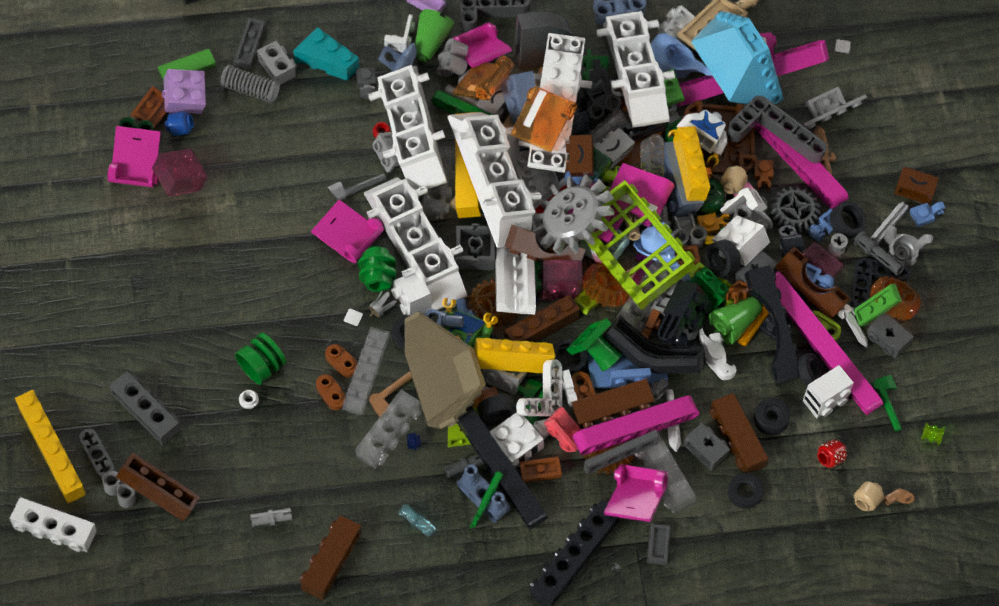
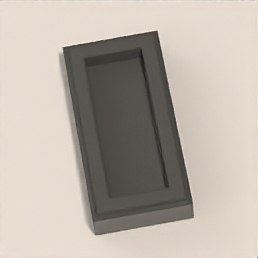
[647,523,671,565]

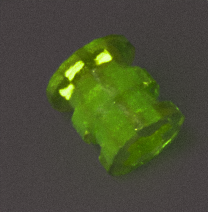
[921,423,945,446]

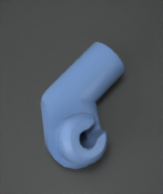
[456,299,478,318]

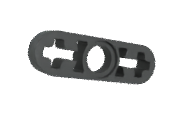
[79,429,115,480]

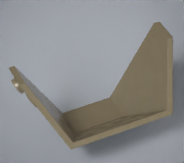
[405,311,486,429]

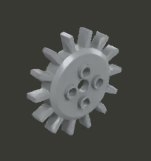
[532,175,614,255]

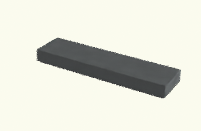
[584,430,659,474]

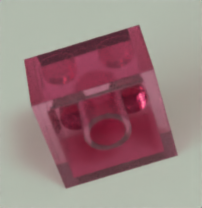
[152,148,208,196]
[542,260,583,300]

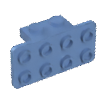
[588,353,668,389]

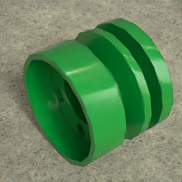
[235,332,287,385]

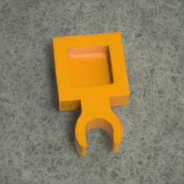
[696,213,729,235]

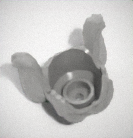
[883,224,934,267]

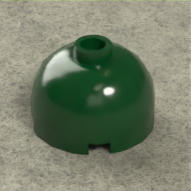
[696,179,727,216]

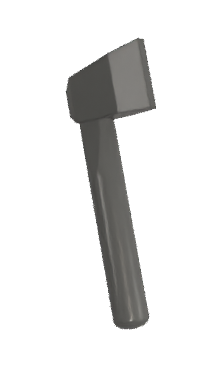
[327,173,387,201]

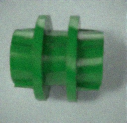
[358,247,397,292]

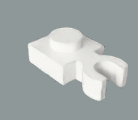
[562,369,577,407]

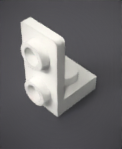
[384,15,415,53]
[720,187,767,215]

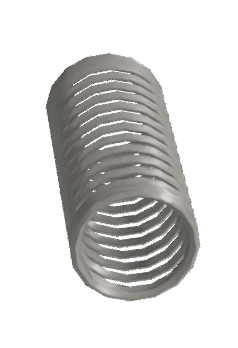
[220,65,280,104]

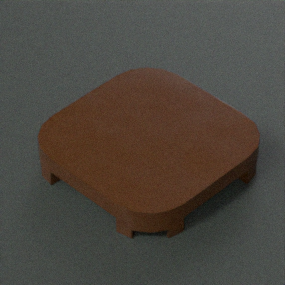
[681,100,757,175]

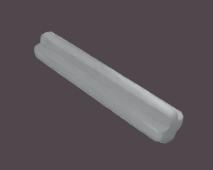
[870,202,909,244]

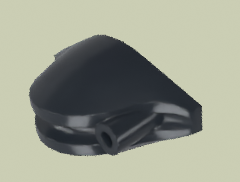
[571,107,591,136]

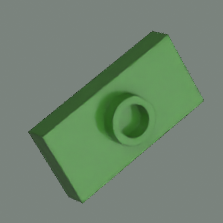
[664,69,685,107]

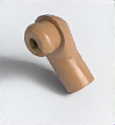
[884,489,915,505]

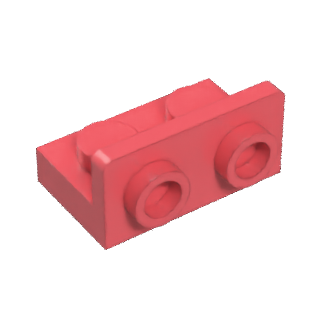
[544,407,581,452]

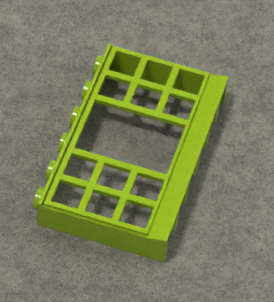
[583,180,696,310]

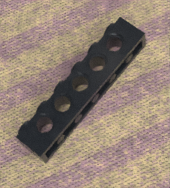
[529,499,621,606]

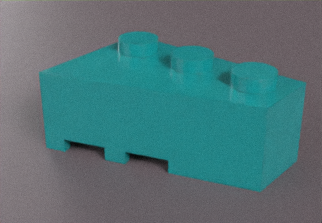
[293,27,359,81]

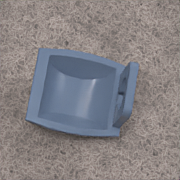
[378,43,416,72]

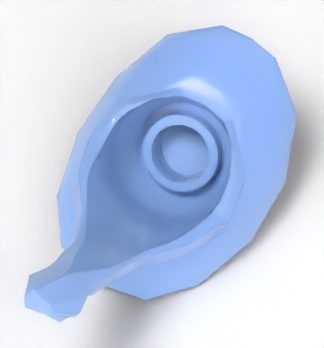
[651,33,713,78]
[633,222,691,282]

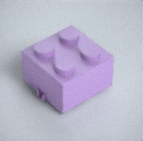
[162,69,206,114]

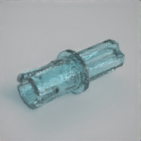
[399,503,435,536]

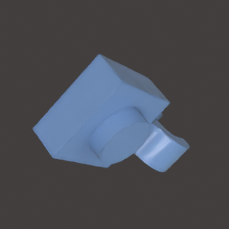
[910,201,946,227]

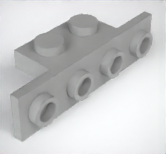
[801,86,867,129]

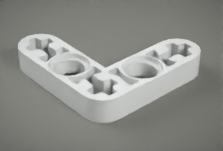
[516,359,562,416]

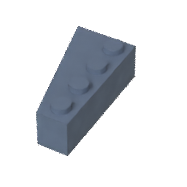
[498,71,538,149]
[657,142,704,217]

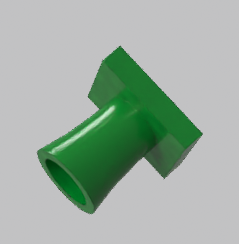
[566,318,622,372]

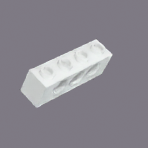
[10,497,97,552]

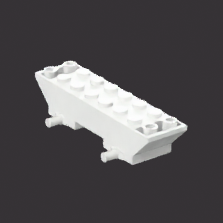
[596,11,675,128]
[518,33,592,173]
[368,65,447,190]
[448,112,541,248]
[364,177,467,310]

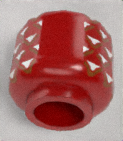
[817,439,847,468]

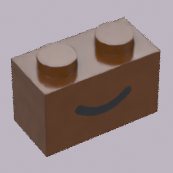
[566,135,594,177]
[894,167,939,205]

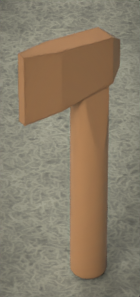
[369,371,412,417]

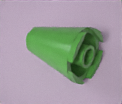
[415,9,455,62]
[708,297,763,345]

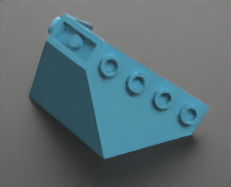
[691,11,784,104]

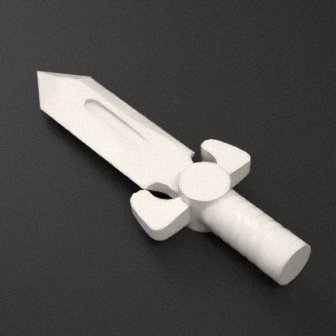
[837,304,868,348]
[666,390,681,452]

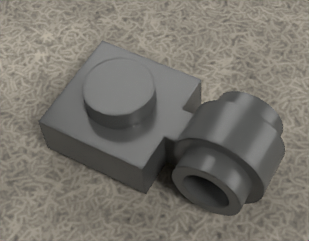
[356,68,376,100]

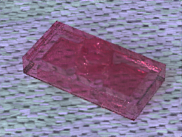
[803,241,844,277]

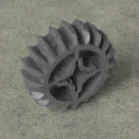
[769,186,820,234]

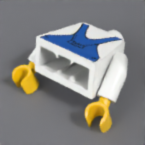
[668,110,728,168]

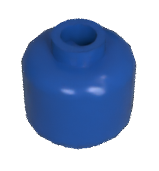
[165,111,194,137]

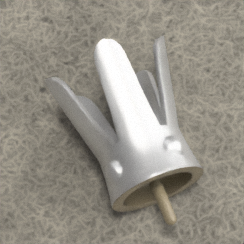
[369,290,397,318]

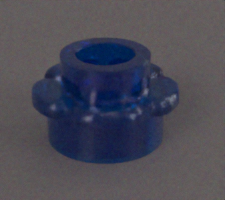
[407,431,421,451]

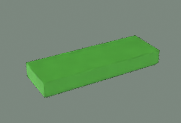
[158,49,216,82]
[853,284,902,327]

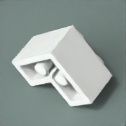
[391,274,431,315]

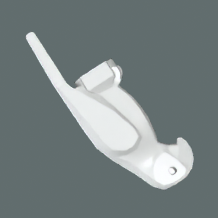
[698,328,736,380]

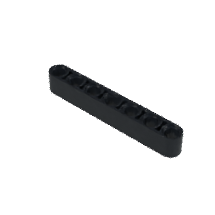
[457,406,547,530]

